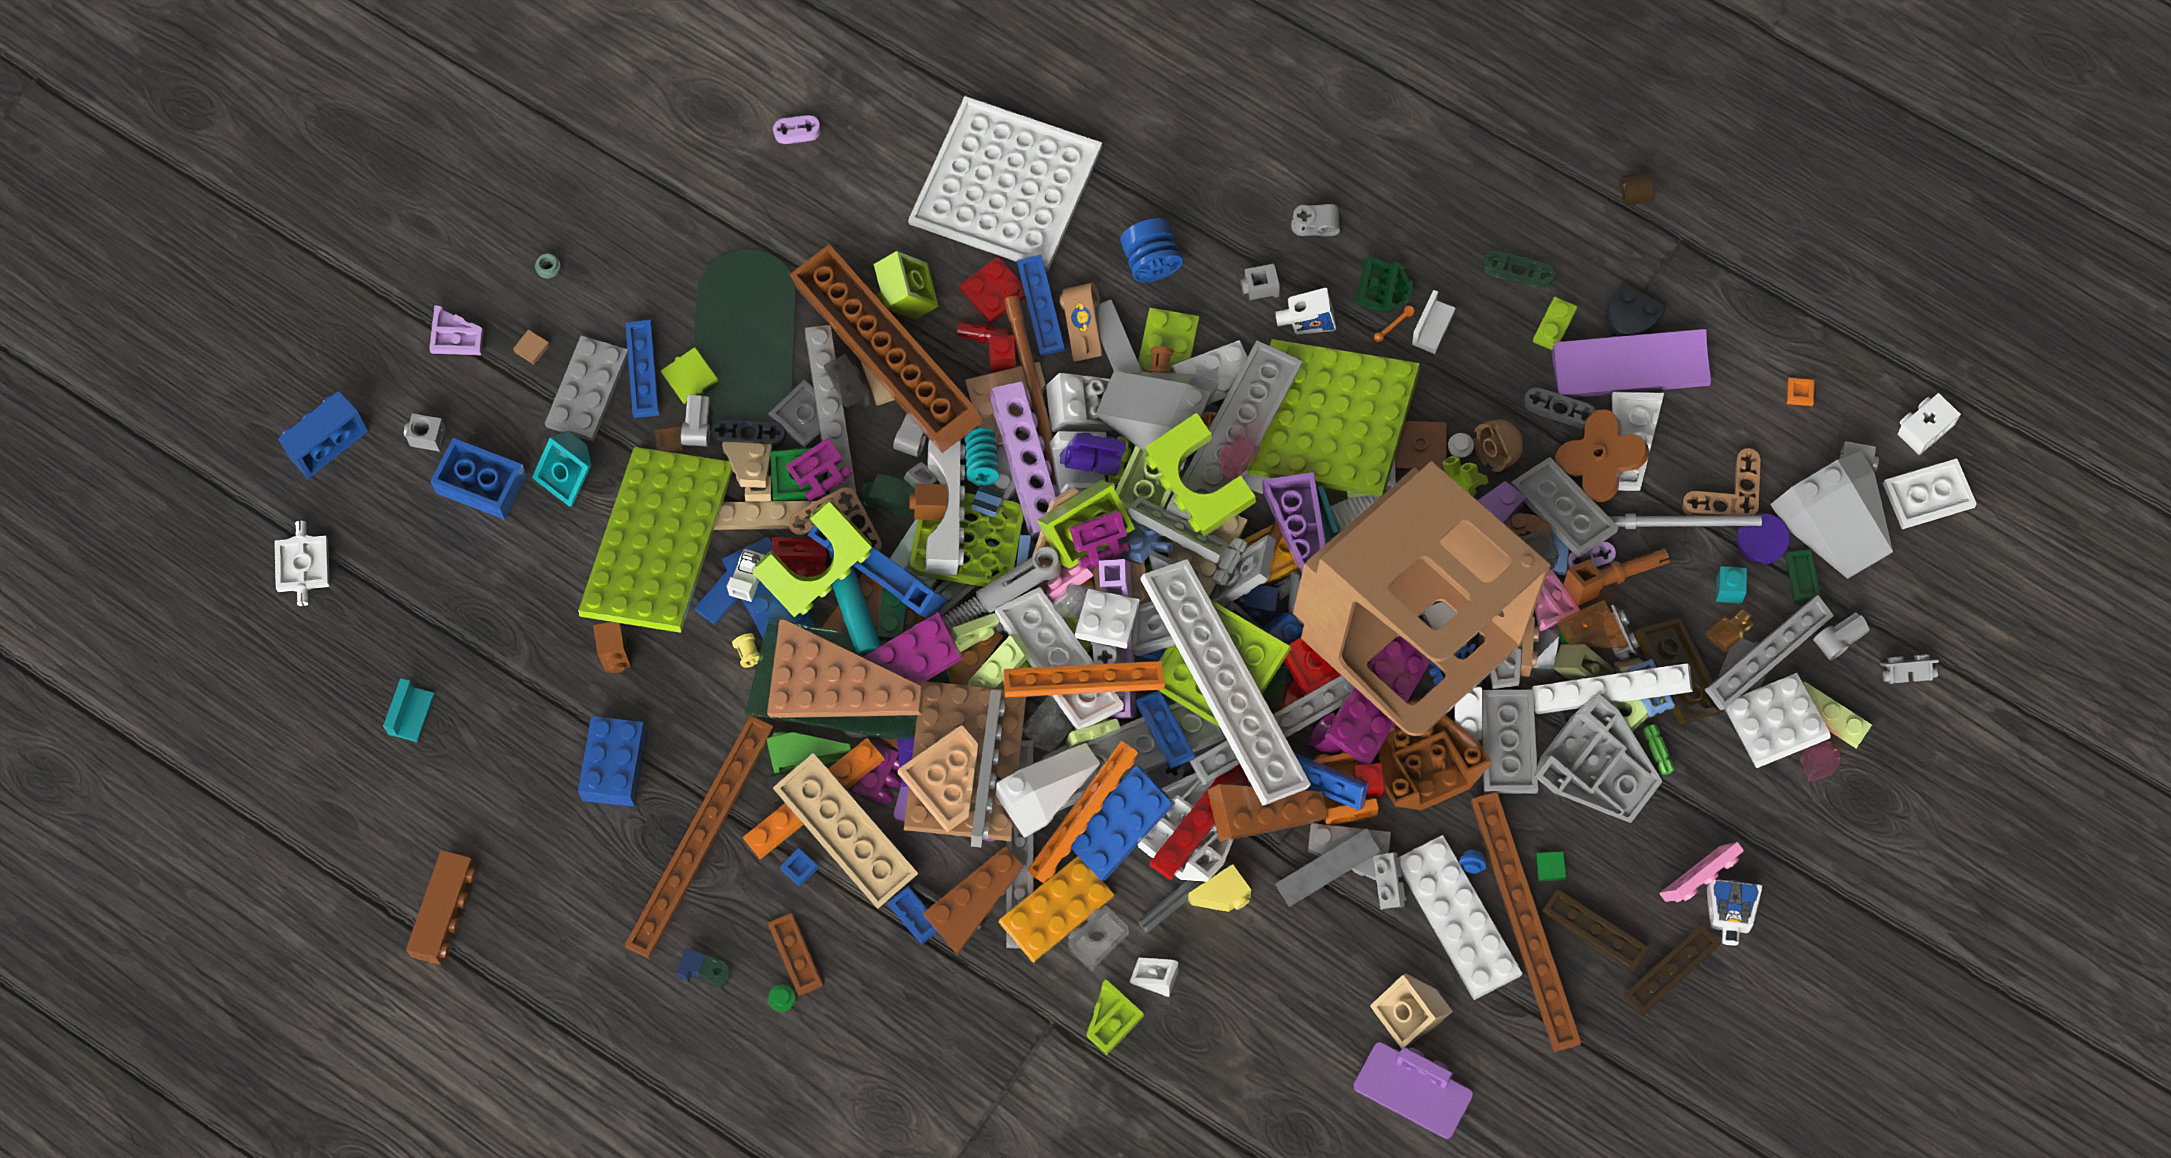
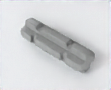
[1212,538,1247,586]

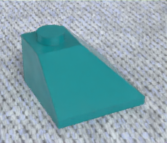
[532,430,591,507]

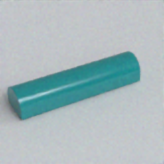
[832,565,881,657]

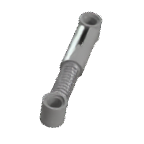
[912,547,1061,631]

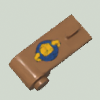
[1060,283,1103,362]

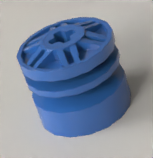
[1120,218,1183,283]

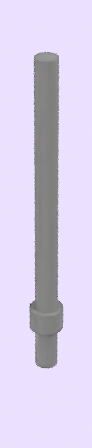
[1608,514,1762,529]

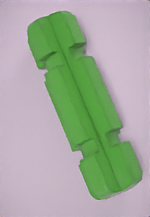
[1643,724,1675,775]

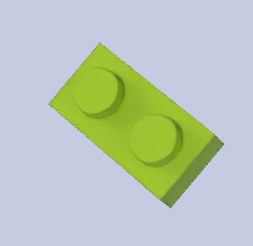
[1533,297,1577,350]

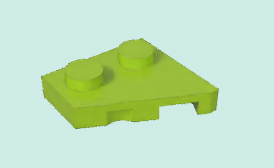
[1087,979,1144,1055]

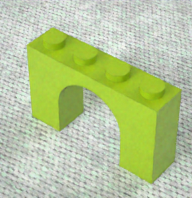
[1144,413,1256,537]
[752,498,872,617]

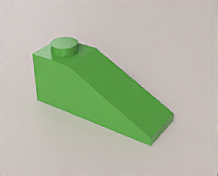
[766,731,851,775]

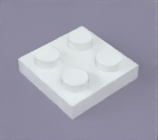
[1075,589,1139,649]

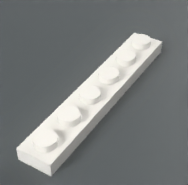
[1532,663,1693,714]

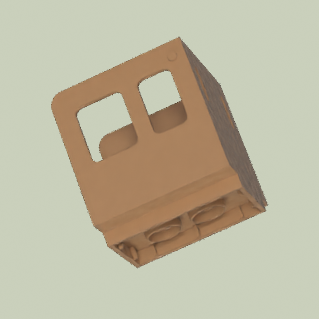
[1293,461,1550,736]

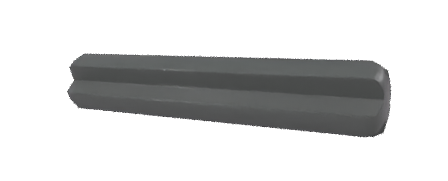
[1138,880,1205,933]

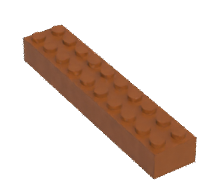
[790,244,982,453]

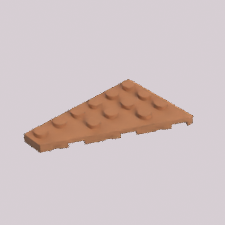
[767,620,924,718]

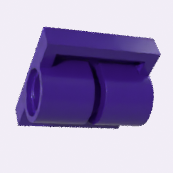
[1060,432,1126,476]

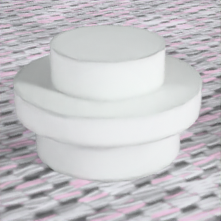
[1448,433,1474,458]

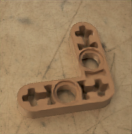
[1682,448,1761,516]
[788,487,882,551]

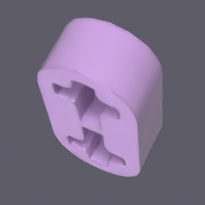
[773,115,821,144]
[1567,542,1616,569]

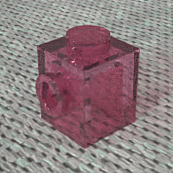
[1218,434,1260,479]
[1800,741,1841,782]

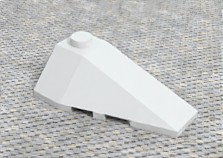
[996,743,1100,838]

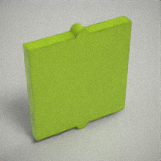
[661,347,718,404]

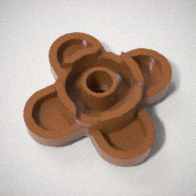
[1555,410,1649,502]

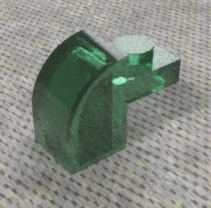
[859,474,915,516]

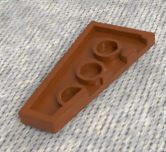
[923,846,1023,955]

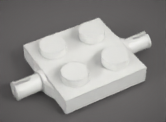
[275,521,330,606]

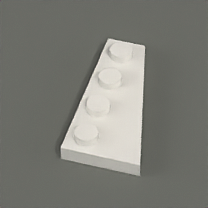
[1612,392,1664,491]

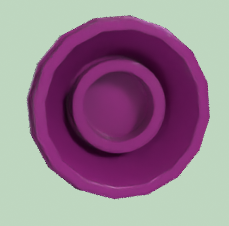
[1310,713,1343,754]

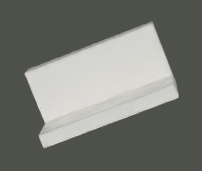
[1412,290,1455,354]

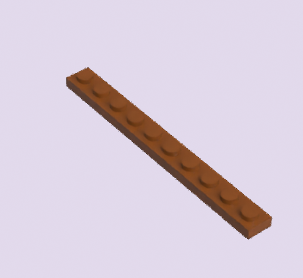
[625,716,774,959]
[1471,792,1581,1052]

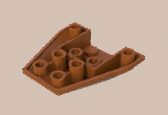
[1378,696,1491,811]

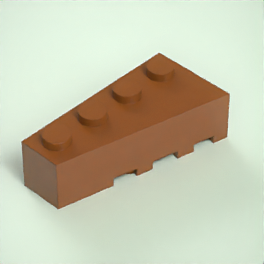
[1208,784,1328,842]

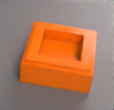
[1787,377,1815,406]

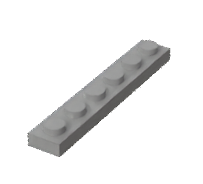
[1705,595,1834,710]
[971,689,1006,847]

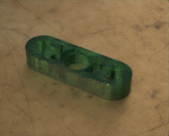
[1483,250,1555,289]

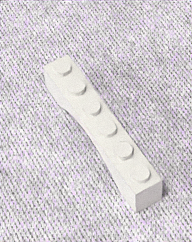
[925,439,965,575]

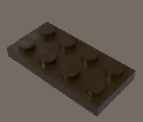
[1634,617,1727,725]

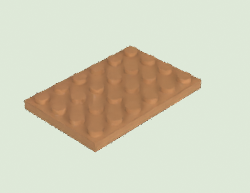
[904,681,1026,841]

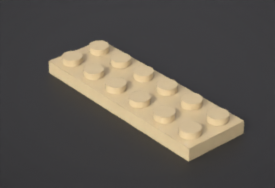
[773,753,918,909]

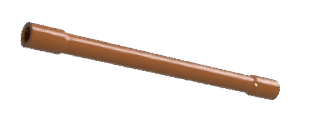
[1004,296,1057,487]

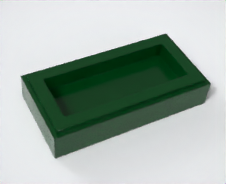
[1785,549,1821,603]

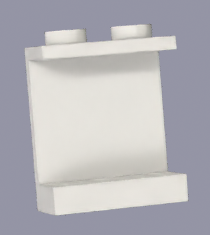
[1050,431,1115,495]

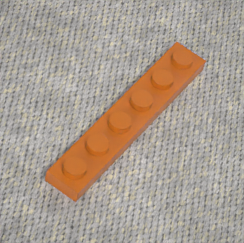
[1003,661,1164,697]
[742,738,885,859]
[1027,740,1138,883]

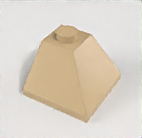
[1370,974,1453,1049]

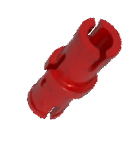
[957,321,1009,344]

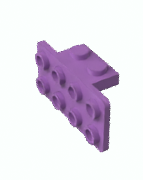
[1354,1042,1473,1139]

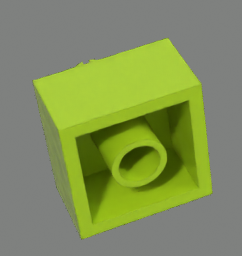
[874,251,939,320]

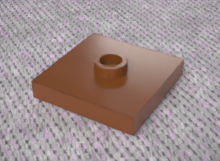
[1395,421,1446,472]

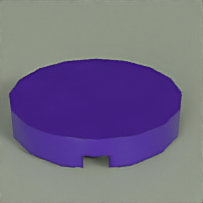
[1737,513,1789,564]

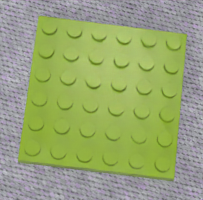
[1245,339,1420,497]

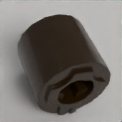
[1619,172,1654,206]

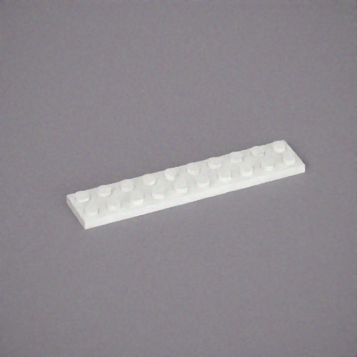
[1141,559,1311,805]

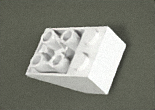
[1046,373,1114,432]

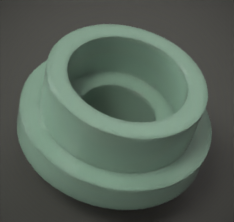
[535,254,561,278]

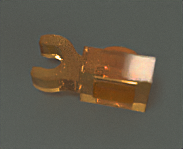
[1706,609,1754,652]

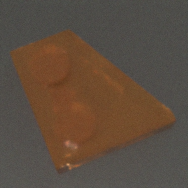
[1557,600,1628,648]

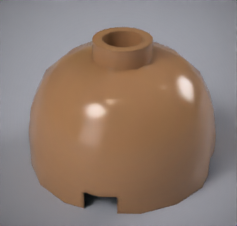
[1473,419,1523,472]

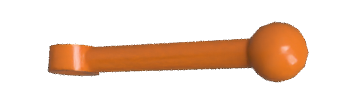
[1374,306,1414,342]

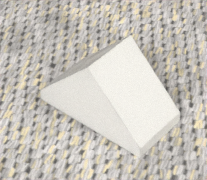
[1130,958,1178,997]

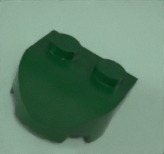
[1355,256,1413,313]

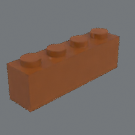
[406,850,477,965]

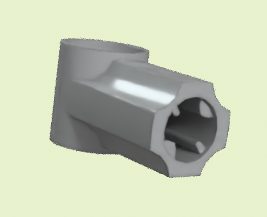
[681,395,710,447]
[1813,613,1870,661]

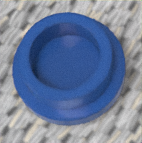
[1459,850,1486,874]

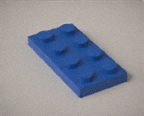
[722,537,814,648]
[1072,766,1175,881]

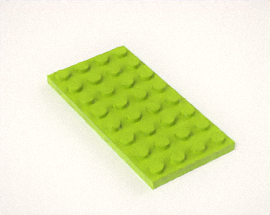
[578,447,733,633]

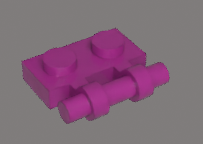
[786,437,853,502]
[1069,510,1129,568]

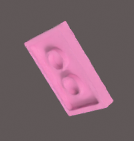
[1659,842,1744,902]

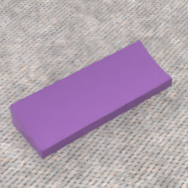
[1552,329,1711,398]

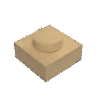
[745,476,772,502]

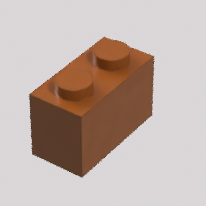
[593,622,631,673]

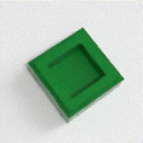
[1536,852,1566,881]

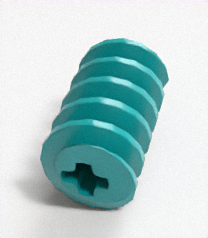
[965,428,999,486]

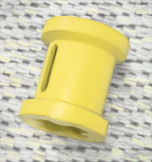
[732,633,763,668]

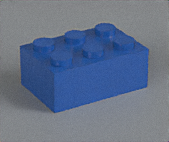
[278,391,368,479]
[430,438,527,520]
[578,716,647,807]

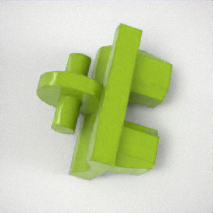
[1442,456,1488,496]

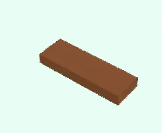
[768,912,823,996]

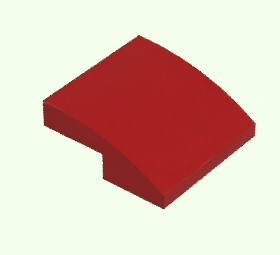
[772,537,827,577]

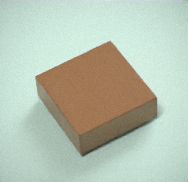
[513,330,550,365]

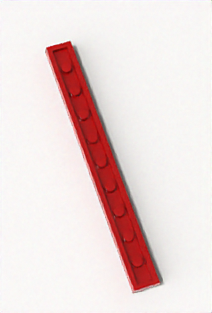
[1149,680,1304,880]

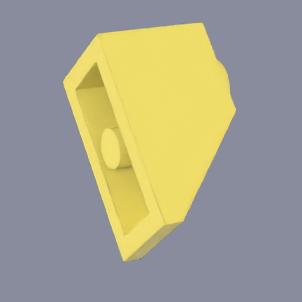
[1188,864,1251,912]

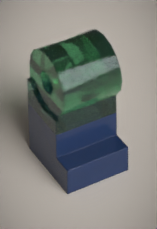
[676,948,731,988]

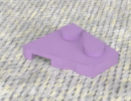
[429,305,484,355]

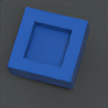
[780,848,818,887]

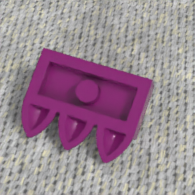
[853,742,901,803]

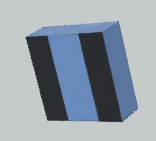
[971,485,1004,517]

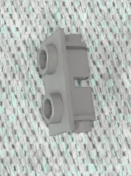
[1600,605,1641,661]
[1880,654,1939,684]
[1373,852,1407,909]

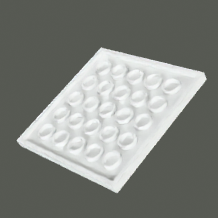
[908,96,1102,272]

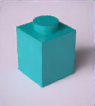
[1716,566,1747,604]

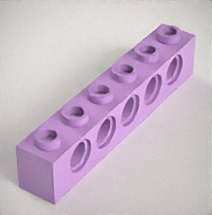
[989,381,1059,539]

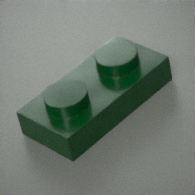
[877,587,907,641]

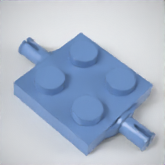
[1100,519,1173,563]

